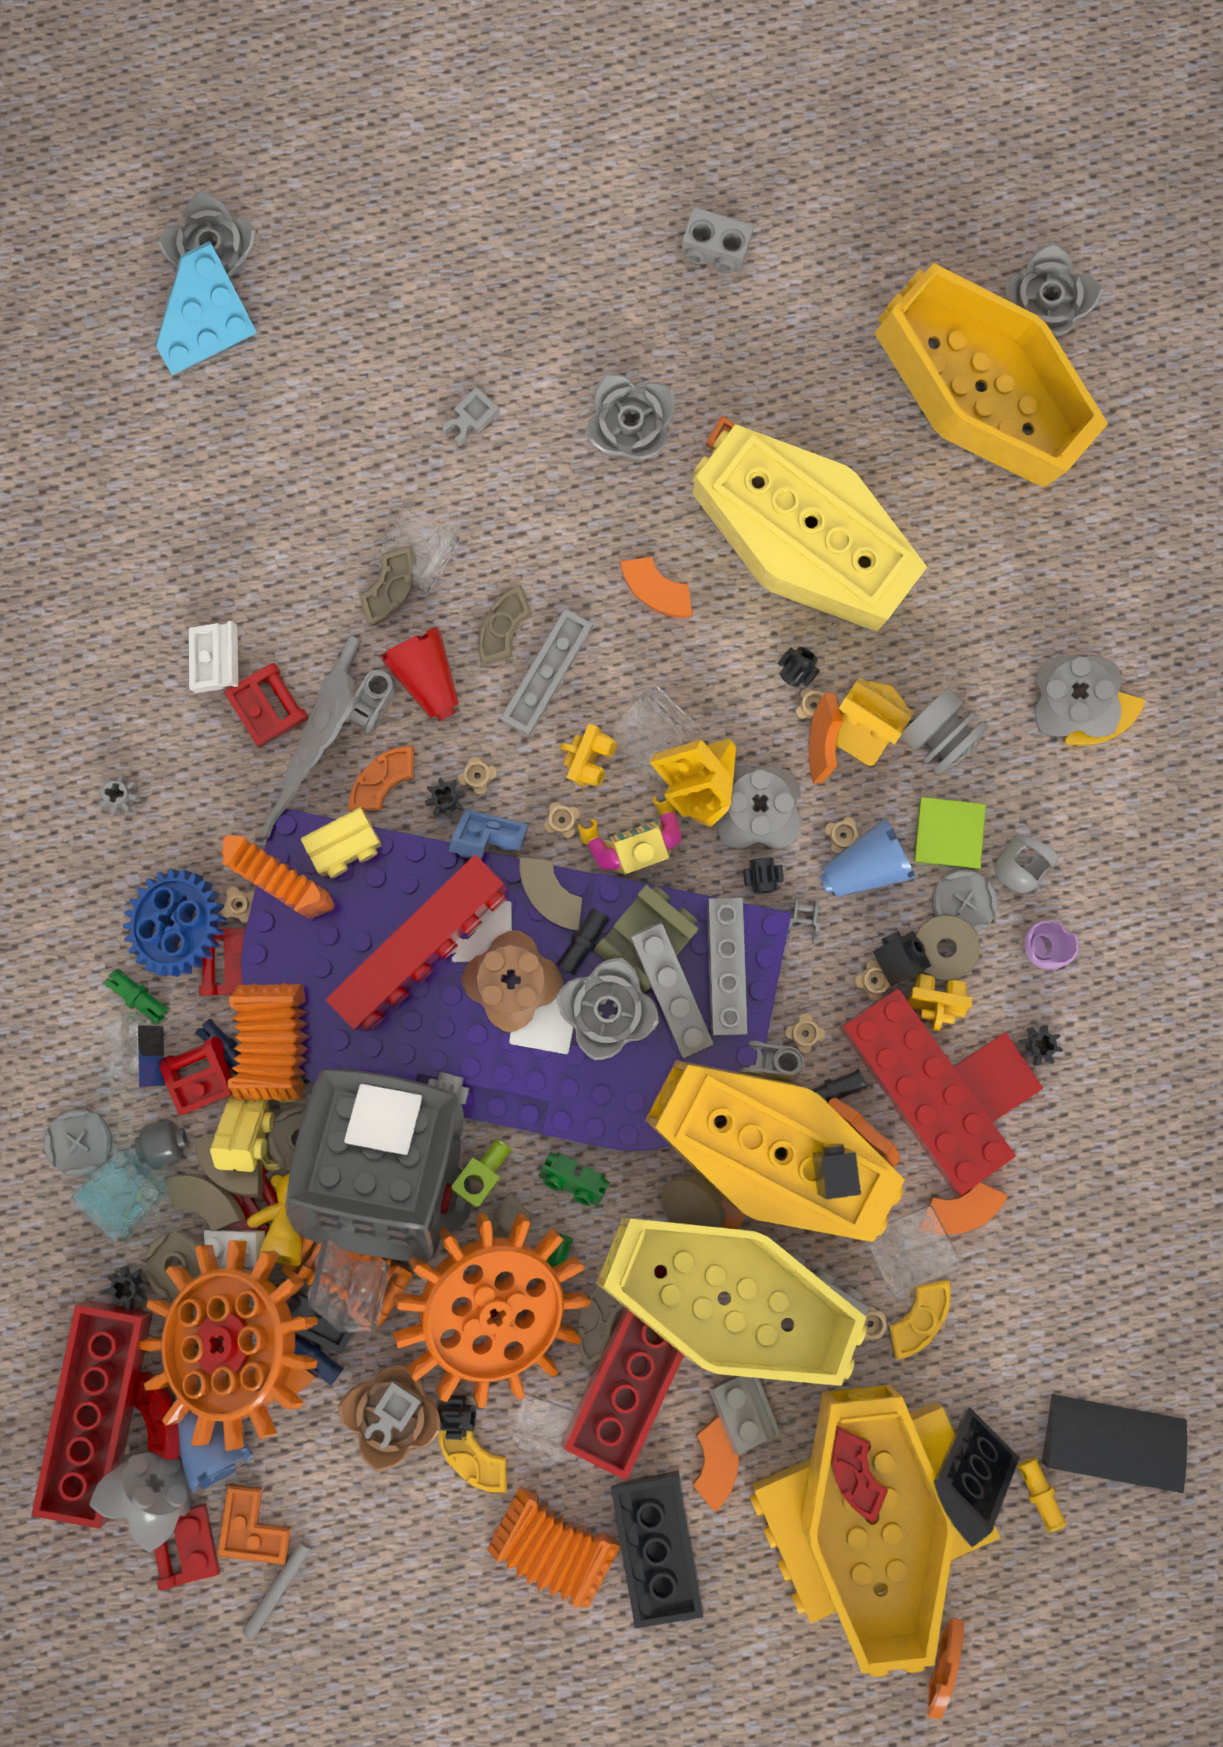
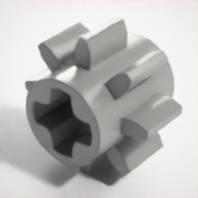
[96,774,141,816]
[428,1072,469,1104]

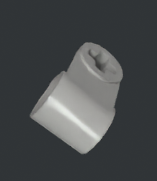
[345,670,396,735]
[738,1040,804,1084]

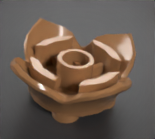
[461,930,564,1033]
[338,1365,441,1472]

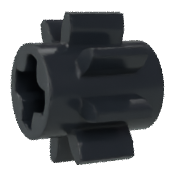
[777,647,820,687]
[425,778,466,819]
[743,857,784,894]
[1018,1025,1063,1066]
[104,1266,150,1310]
[437,1395,476,1440]

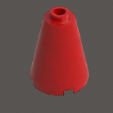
[380,626,459,721]

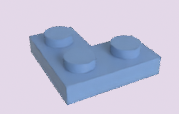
[449,809,528,859]

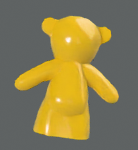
[247,1174,302,1266]

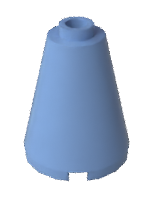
[820,818,916,897]
[172,1396,254,1493]

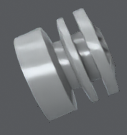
[900,687,988,776]

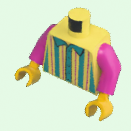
[578,796,682,874]

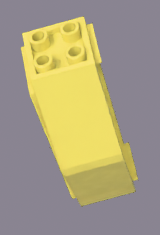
[692,424,927,632]
[596,1218,867,1386]

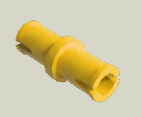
[1017,1457,1067,1532]

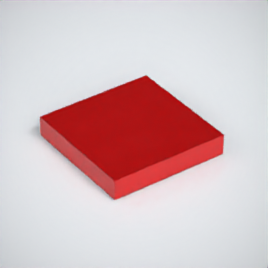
[953,1032,1043,1122]

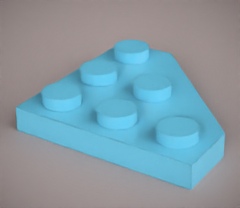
[155,241,257,375]

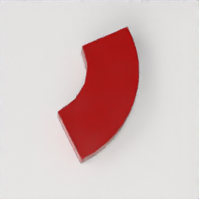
[133,1371,179,1460]
[831,1425,888,1523]

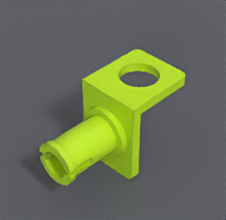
[451,1139,511,1208]

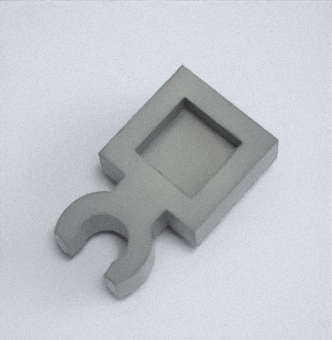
[442,387,500,446]
[365,1380,422,1449]

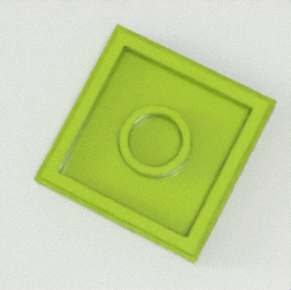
[914,797,986,870]

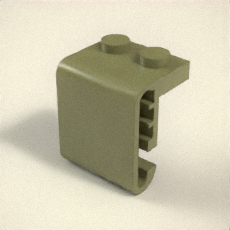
[593,885,699,994]

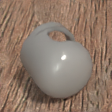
[995,834,1058,893]

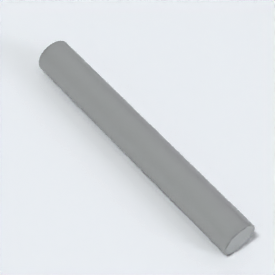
[242,1541,312,1639]

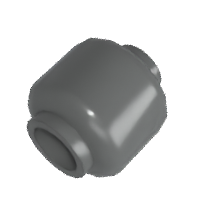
[135,1120,188,1168]

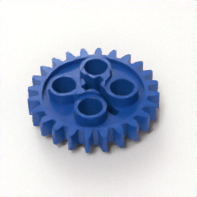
[123,869,226,977]

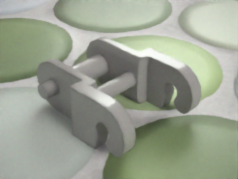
[786,898,822,944]

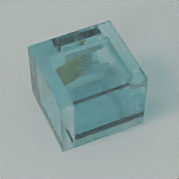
[71,1150,170,1242]

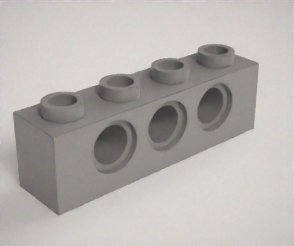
[706,898,747,1036]

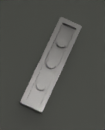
[501,608,593,737]
[629,921,713,1058]

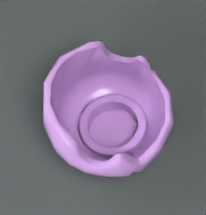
[1023,921,1079,970]

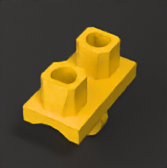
[559,723,617,788]
[907,974,973,1031]

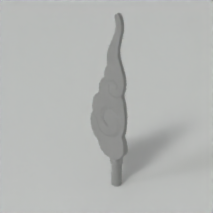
[261,636,361,840]

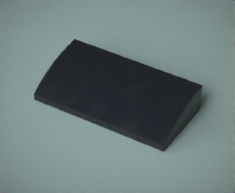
[1042,1394,1187,1494]
[934,1407,1019,1547]
[611,1470,704,1629]

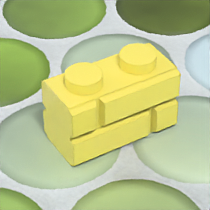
[301,807,382,878]
[210,1095,275,1172]

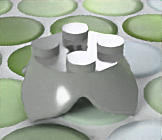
[157,190,256,277]
[1004,242,1103,337]
[587,374,675,460]
[1036,655,1122,737]
[717,766,800,849]
[557,958,659,1060]
[89,1452,191,1553]

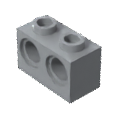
[681,207,754,273]

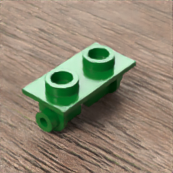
[538,1152,610,1207]

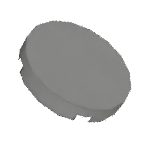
[932,870,998,932]
[44,1109,112,1176]

